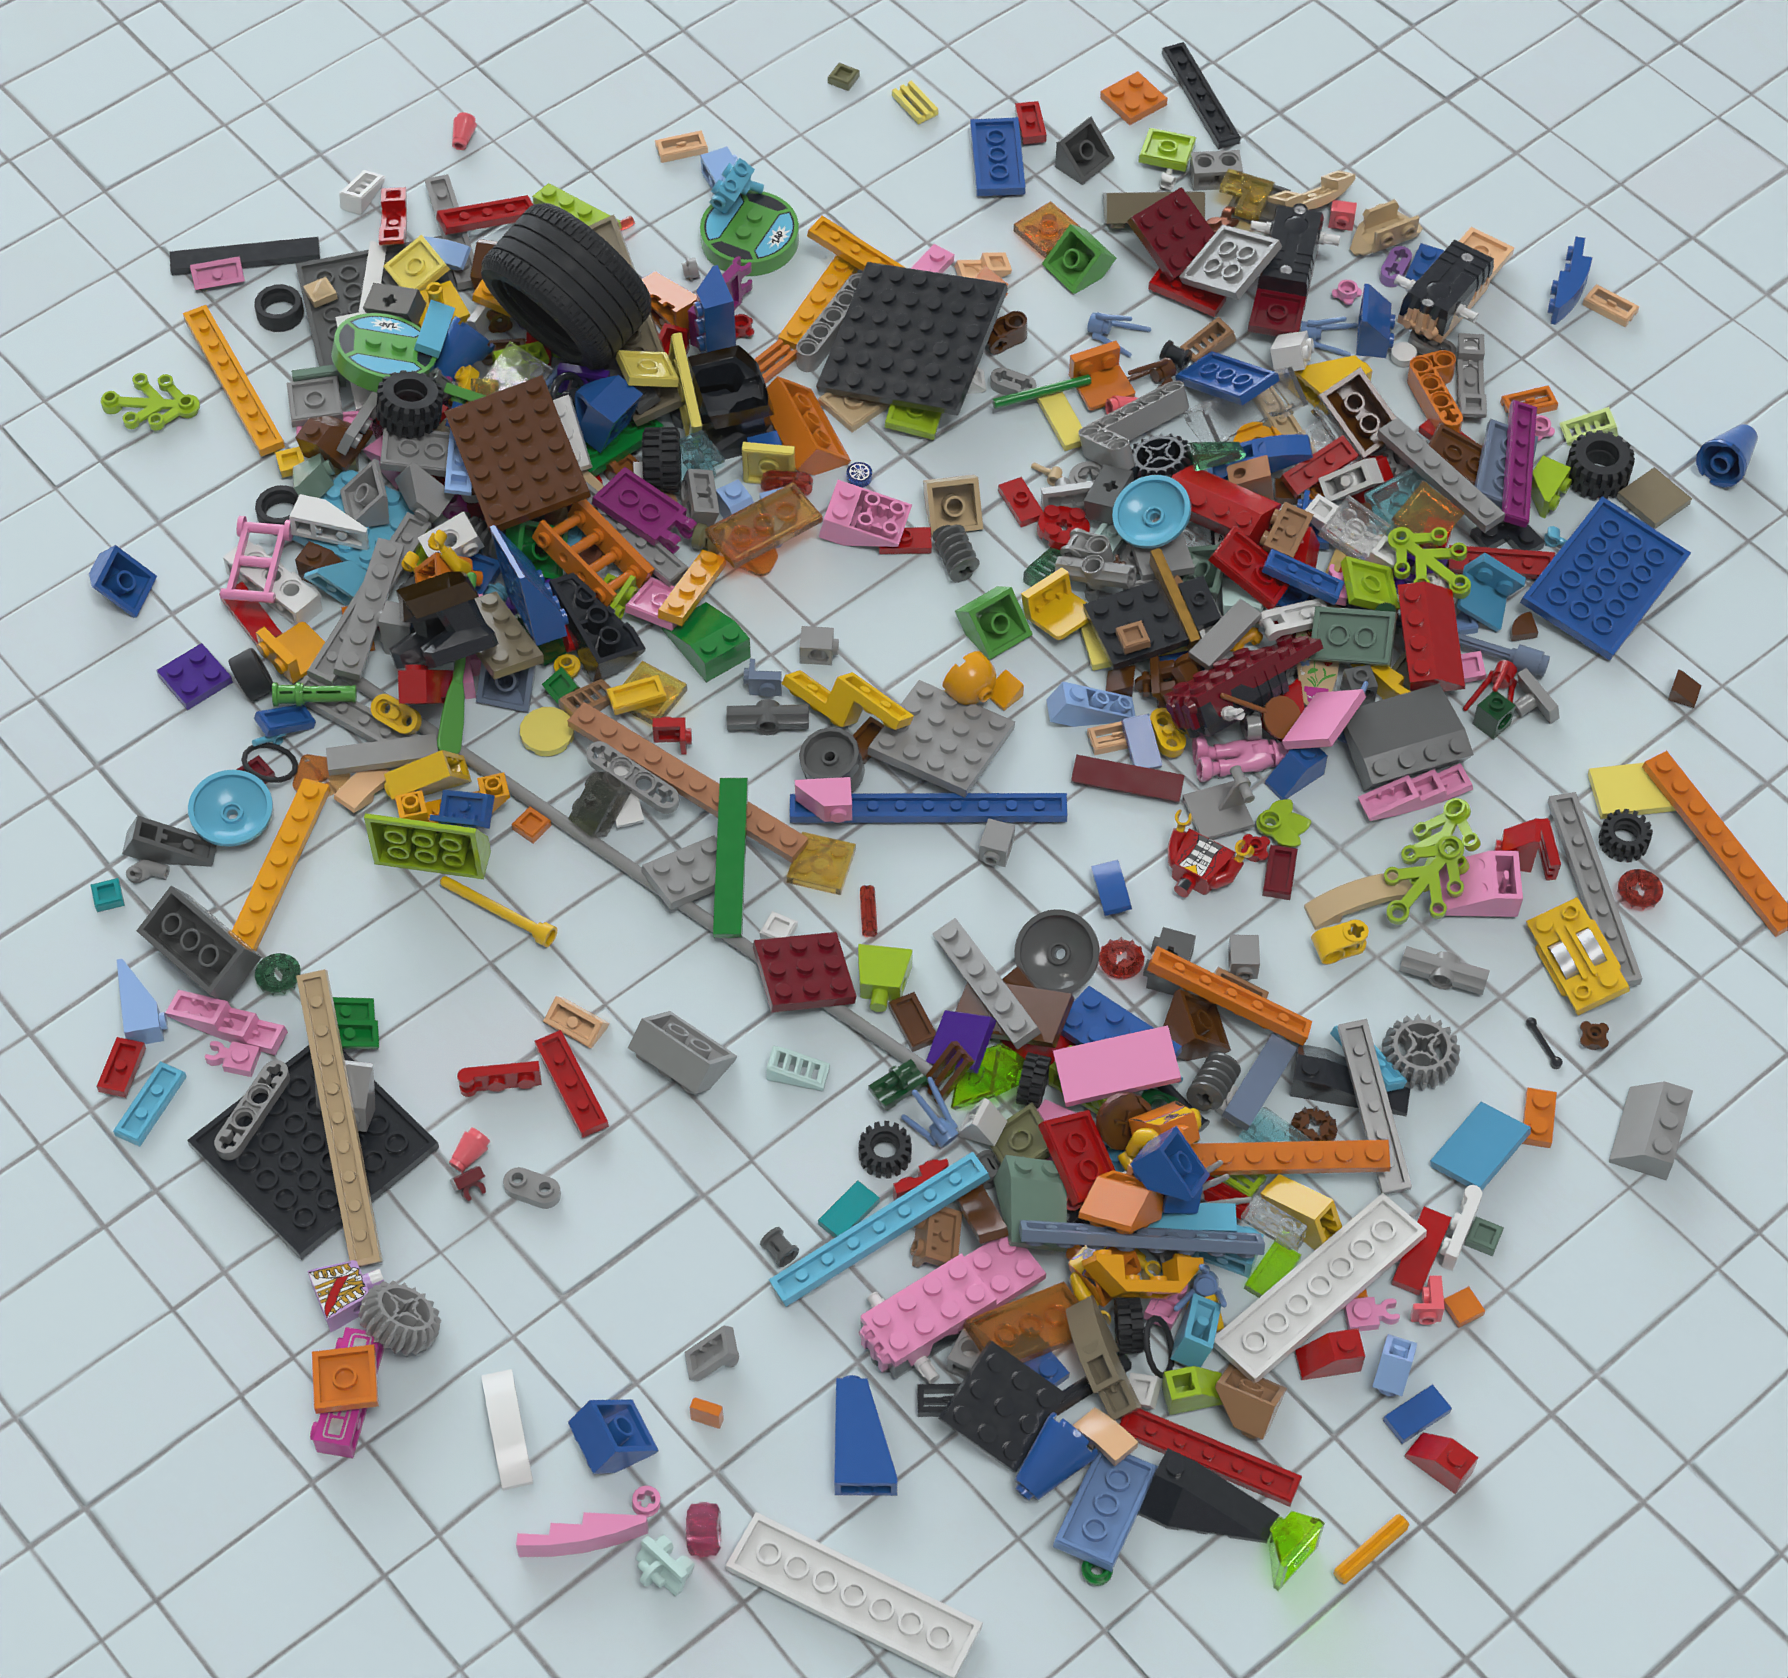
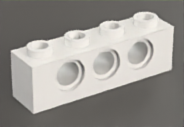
[223,540,323,626]

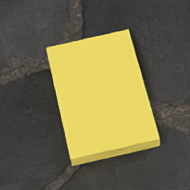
[1588,763,1676,819]

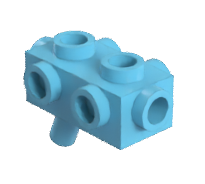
[709,158,764,214]

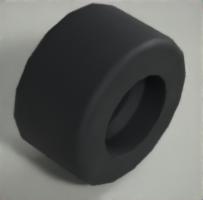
[228,648,273,701]

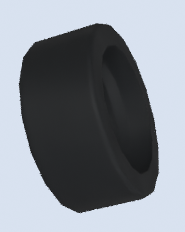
[254,284,304,332]
[255,485,299,536]

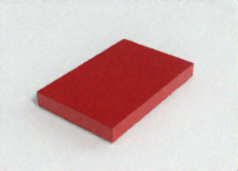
[1208,526,1289,610]
[1038,1110,1116,1206]

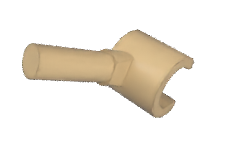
[1031,462,1063,486]

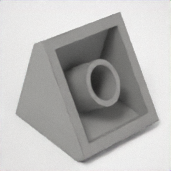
[340,458,389,527]

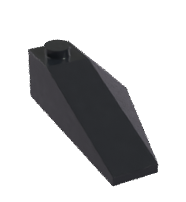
[549,573,646,682]
[1290,1044,1410,1117]

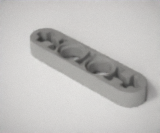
[587,741,679,814]
[214,1060,290,1160]

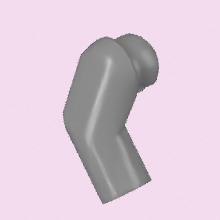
[126,860,170,883]

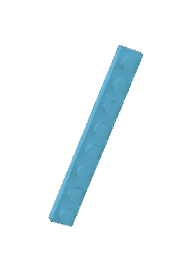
[769,1152,990,1307]

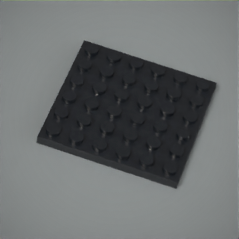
[816,262,1008,416]
[187,1045,439,1260]

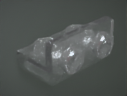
[1241,1195,1307,1251]

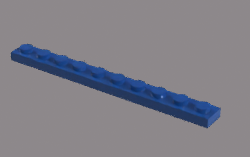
[790,793,1068,823]

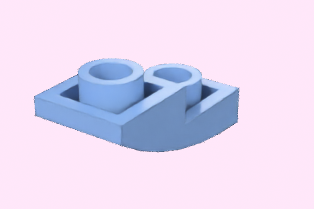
[423,236,471,270]

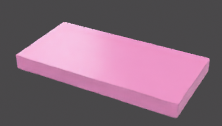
[1053,1025,1181,1107]

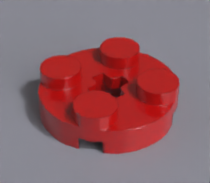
[1037,505,1090,550]

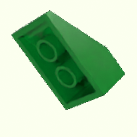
[662,602,751,683]

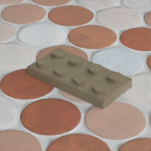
[474,591,544,680]

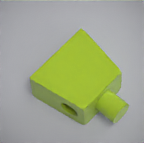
[858,944,913,1012]

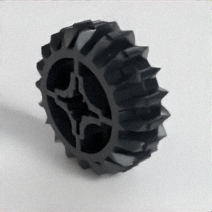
[1130,433,1196,481]

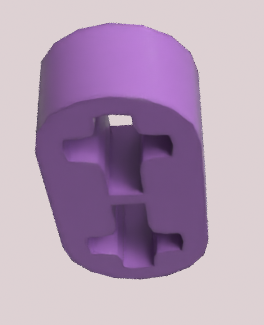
[1379,246,1412,287]

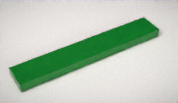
[713,778,749,938]

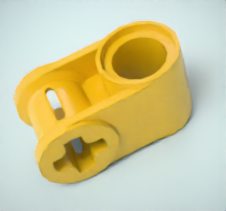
[1311,919,1369,964]

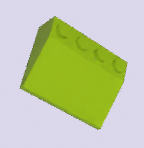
[364,813,491,879]

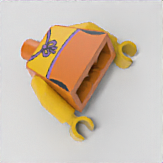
[401,530,483,586]
[1117,1101,1201,1171]
[1066,1245,1161,1326]

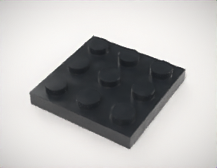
[1083,579,1189,671]
[938,1341,1066,1472]

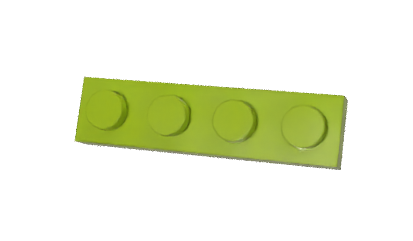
[532,183,621,229]

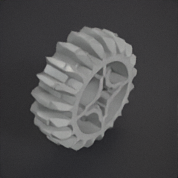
[1381,1014,1460,1090]
[358,1280,441,1356]

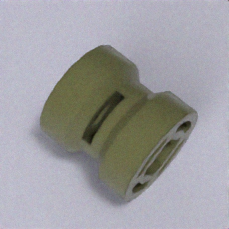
[691,523,725,554]

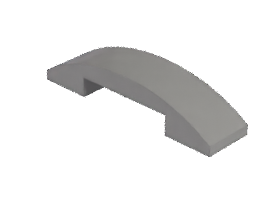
[1457,333,1487,418]

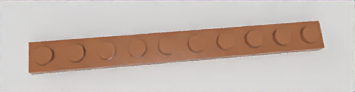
[567,702,809,863]

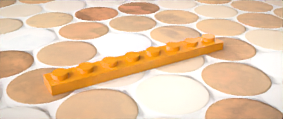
[183,305,285,457]
[232,778,331,952]

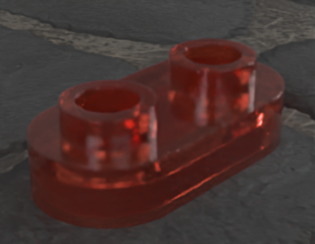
[761,470,813,497]

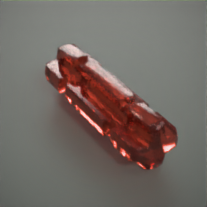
[860,885,877,937]

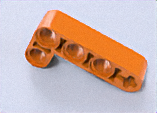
[1407,350,1463,433]

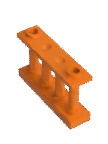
[532,499,655,607]

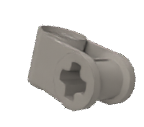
[1060,528,1114,563]

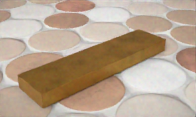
[1149,548,1200,652]

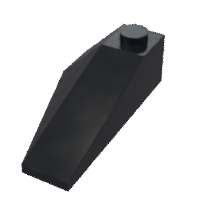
[1139,1448,1280,1543]

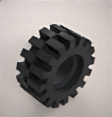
[1598,809,1653,863]
[1016,1052,1051,1109]
[859,1121,912,1179]
[1114,1297,1144,1354]

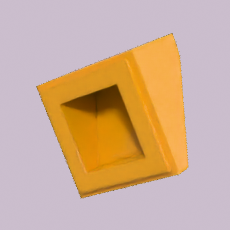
[990,669,1024,711]

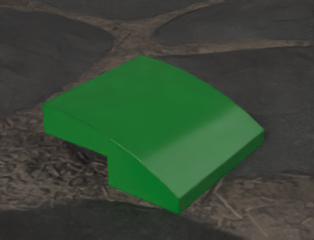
[333,997,379,1049]

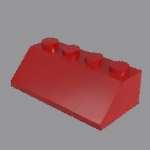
[1171,465,1282,545]
[1397,581,1465,692]

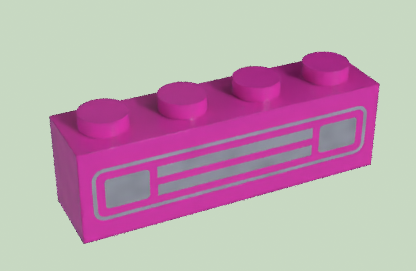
[310,1327,384,1458]

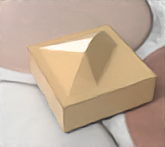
[303,277,338,308]

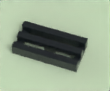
[917,1384,960,1417]

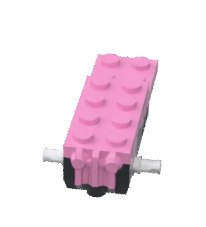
[859,1237,1046,1384]

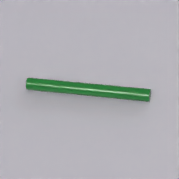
[992,374,1092,409]

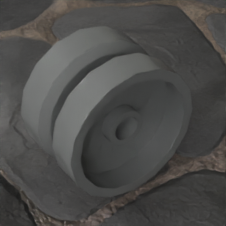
[799,727,865,793]

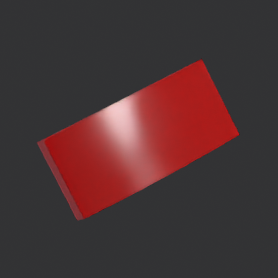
[893,1159,949,1201]

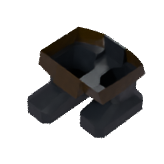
[669,345,776,461]
[389,571,499,669]

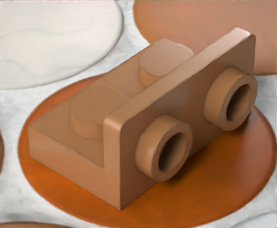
[1259,502,1314,558]
[910,1207,962,1268]

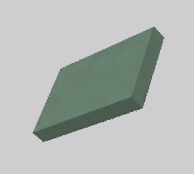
[1309,606,1397,667]

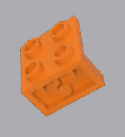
[1069,341,1135,411]

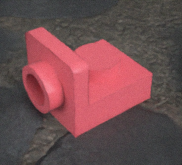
[1328,200,1357,231]
[1410,1276,1445,1325]

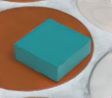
[91,878,125,912]

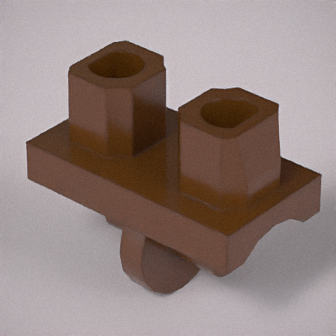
[1134,656,1177,708]

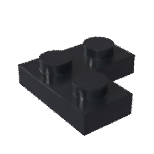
[1470,521,1545,551]

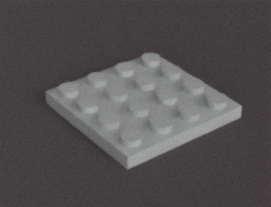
[868,680,1015,797]

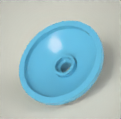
[1112,475,1191,549]
[188,770,273,847]

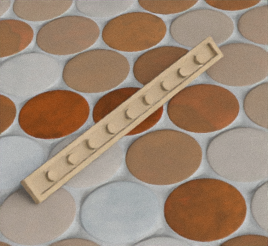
[296,969,383,1267]

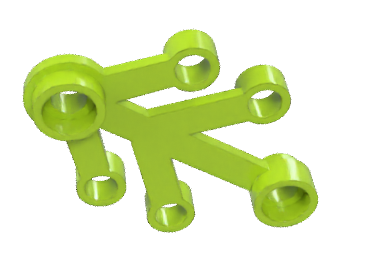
[100,373,200,431]
[1388,527,1471,599]
[1401,798,1481,892]
[1384,835,1464,925]

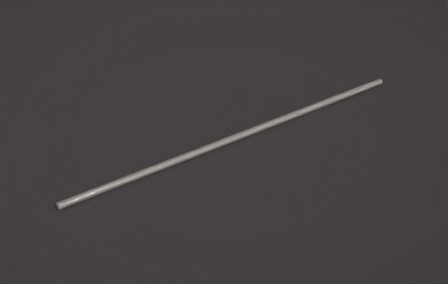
[338,676,932,1075]

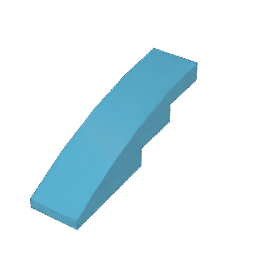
[1148,1203,1237,1232]

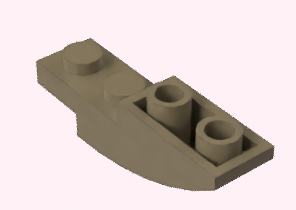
[1066,1295,1142,1421]

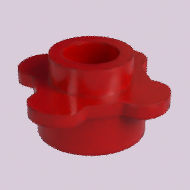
[735,314,754,338]
[1241,834,1270,862]

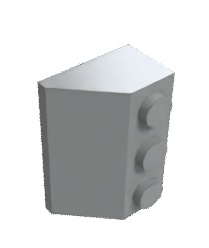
[628,1011,737,1094]
[1609,1081,1693,1180]

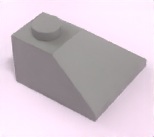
[395,462,455,524]
[314,1060,375,1132]

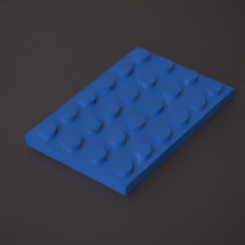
[1520,496,1691,661]

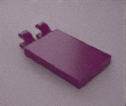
[688,256,753,349]
[592,467,697,555]

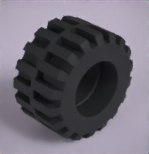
[376,370,443,438]
[642,427,682,492]
[1566,430,1635,500]

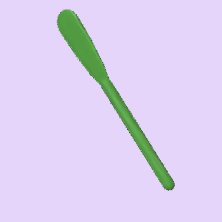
[437,572,477,754]

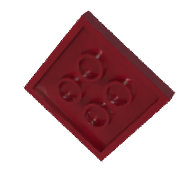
[1127,187,1215,282]
[753,932,857,1013]

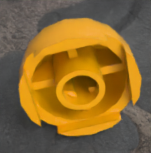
[942,651,996,705]

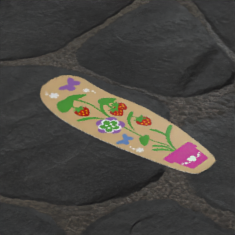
[1296,602,1339,706]

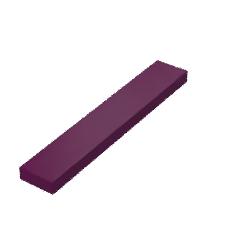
[1502,400,1537,528]

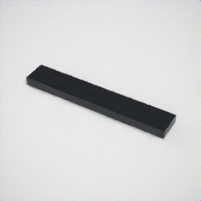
[1162,42,1241,150]
[170,237,321,275]

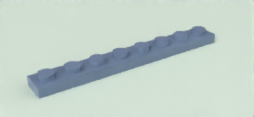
[1019,1220,1265,1258]

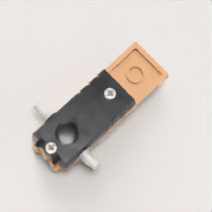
[1394,227,1515,344]

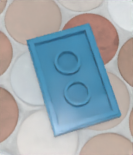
[1430,1101,1531,1191]

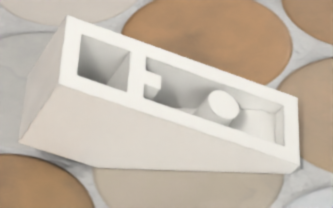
[289,494,369,550]

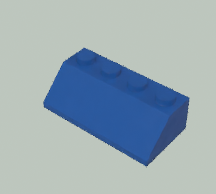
[693,265,736,354]

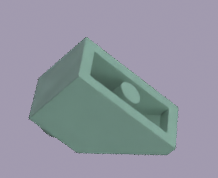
[293,453,335,498]

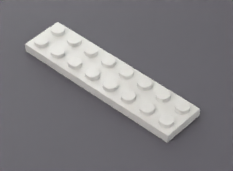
[1213,1193,1427,1383]
[726,1512,983,1678]

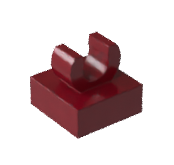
[449,1166,486,1201]

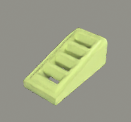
[1559,407,1618,446]

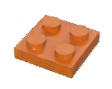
[1100,71,1168,125]
[312,1344,379,1414]

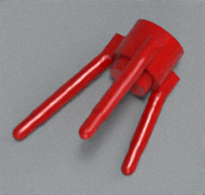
[1463,660,1518,711]

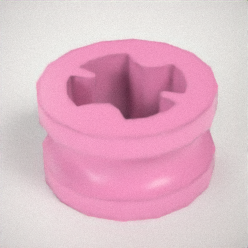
[632,1486,660,1517]

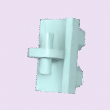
[636,1535,695,1596]

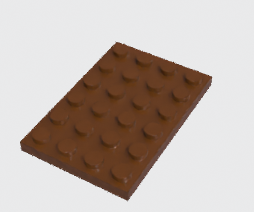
[444,375,591,535]

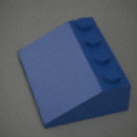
[490,525,569,646]

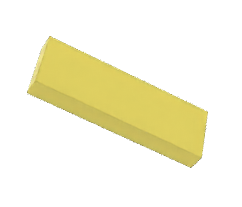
[1036,391,1083,451]

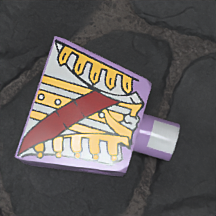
[308,1260,384,1332]

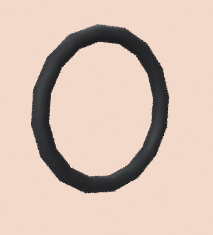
[241,743,298,783]
[1143,1315,1174,1379]

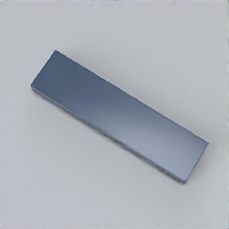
[1222,1033,1297,1131]

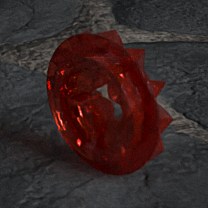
[1617,869,1663,910]
[1099,936,1145,979]

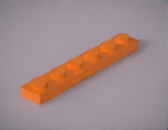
[1147,946,1312,1046]

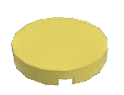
[520,707,574,756]

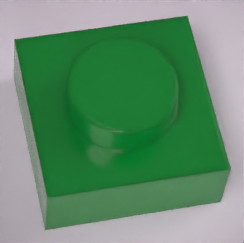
[542,667,580,705]

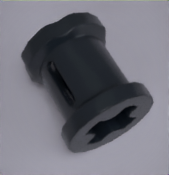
[1159,340,1193,371]

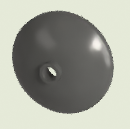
[1014,909,1100,993]

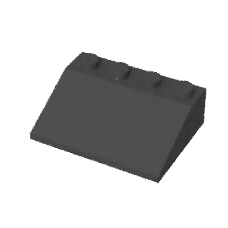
[1343,684,1474,791]

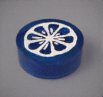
[846,462,872,487]

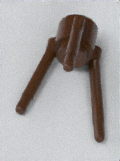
[1127,358,1176,388]

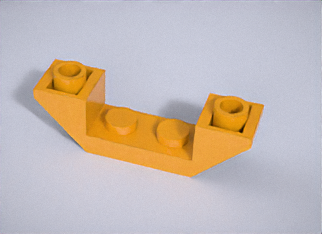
[395,772,510,823]
[1082,1250,1204,1299]

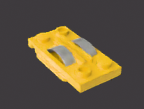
[1526,897,1630,1015]

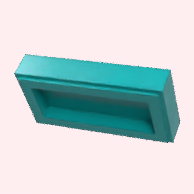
[818,1180,880,1238]

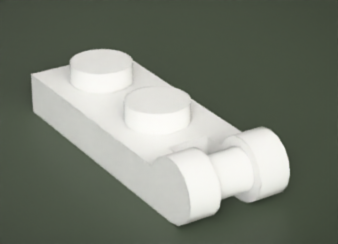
[1258,598,1328,641]
[1440,1185,1482,1271]

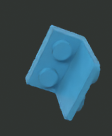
[1457,553,1526,632]

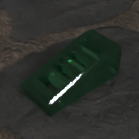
[1187,442,1246,471]
[1023,547,1062,587]

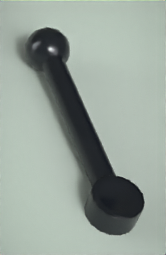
[1526,1017,1563,1069]

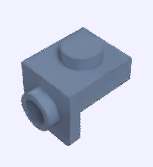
[744,658,782,697]

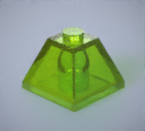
[951,1043,1025,1110]
[1269,1511,1325,1591]

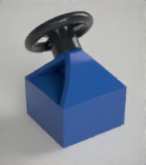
[550,372,643,453]

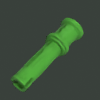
[272,682,357,707]

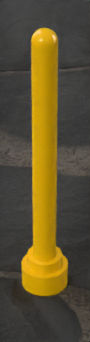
[440,876,558,947]

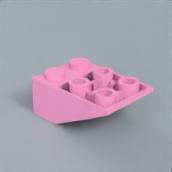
[819,480,912,547]
[1433,851,1523,917]

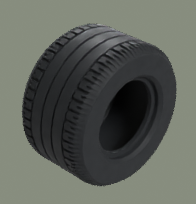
[481,203,651,370]

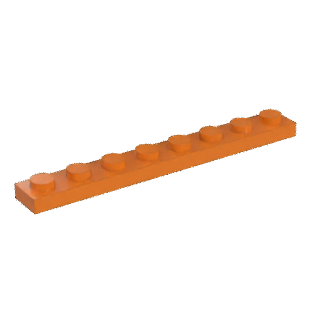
[1642,751,1788,937]
[1190,1140,1391,1175]

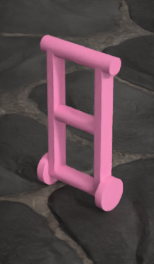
[220,516,293,603]

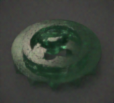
[255,953,301,995]

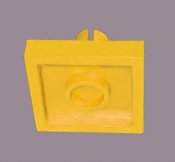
[418,280,470,329]

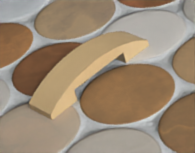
[1268,170,1356,210]
[1304,872,1412,930]

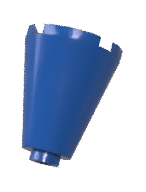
[434,316,497,381]
[1696,424,1758,488]
[1014,1412,1099,1501]

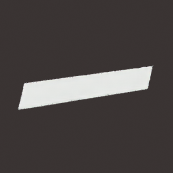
[359,240,387,314]

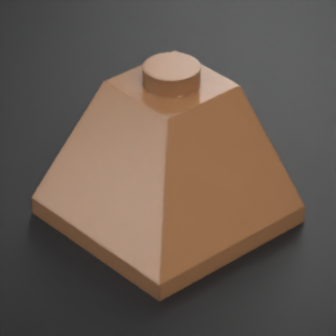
[1215,1364,1287,1440]

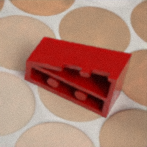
[398,664,453,704]

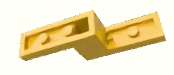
[781,670,914,730]

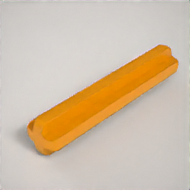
[1333,1514,1409,1584]

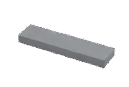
[326,733,438,776]

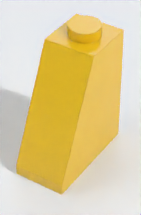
[1291,355,1373,416]
[384,750,472,801]
[1260,1174,1342,1250]

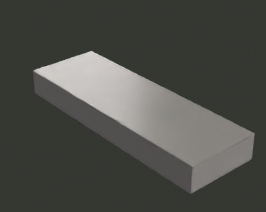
[1189,598,1262,670]

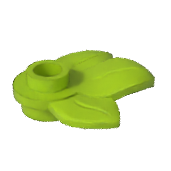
[1256,799,1311,847]

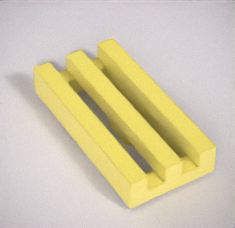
[892,80,938,124]

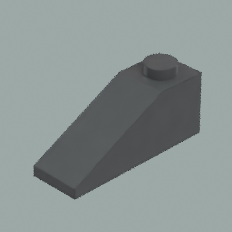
[122,815,217,867]

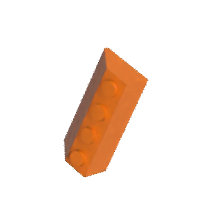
[766,376,851,476]

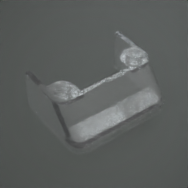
[1182,366,1308,452]

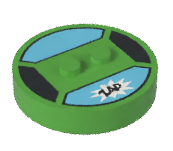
[700,190,799,276]
[331,313,436,392]

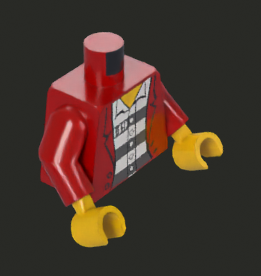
[1167,810,1254,898]

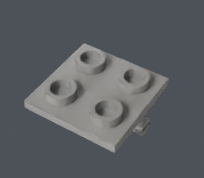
[1182,765,1255,839]

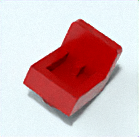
[652,716,692,755]

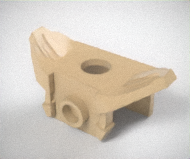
[1350,199,1423,256]

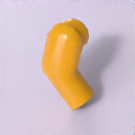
[1230,627,1263,652]

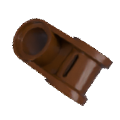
[987,311,1027,354]

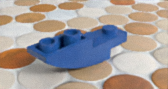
[1547,236,1593,325]
[1206,434,1313,480]

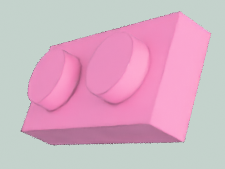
[911,244,954,273]
[190,256,245,290]

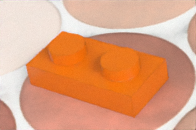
[1522,1087,1557,1148]

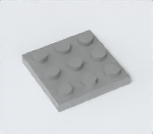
[1179,225,1282,300]

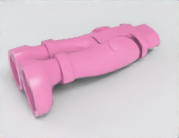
[1192,736,1289,782]

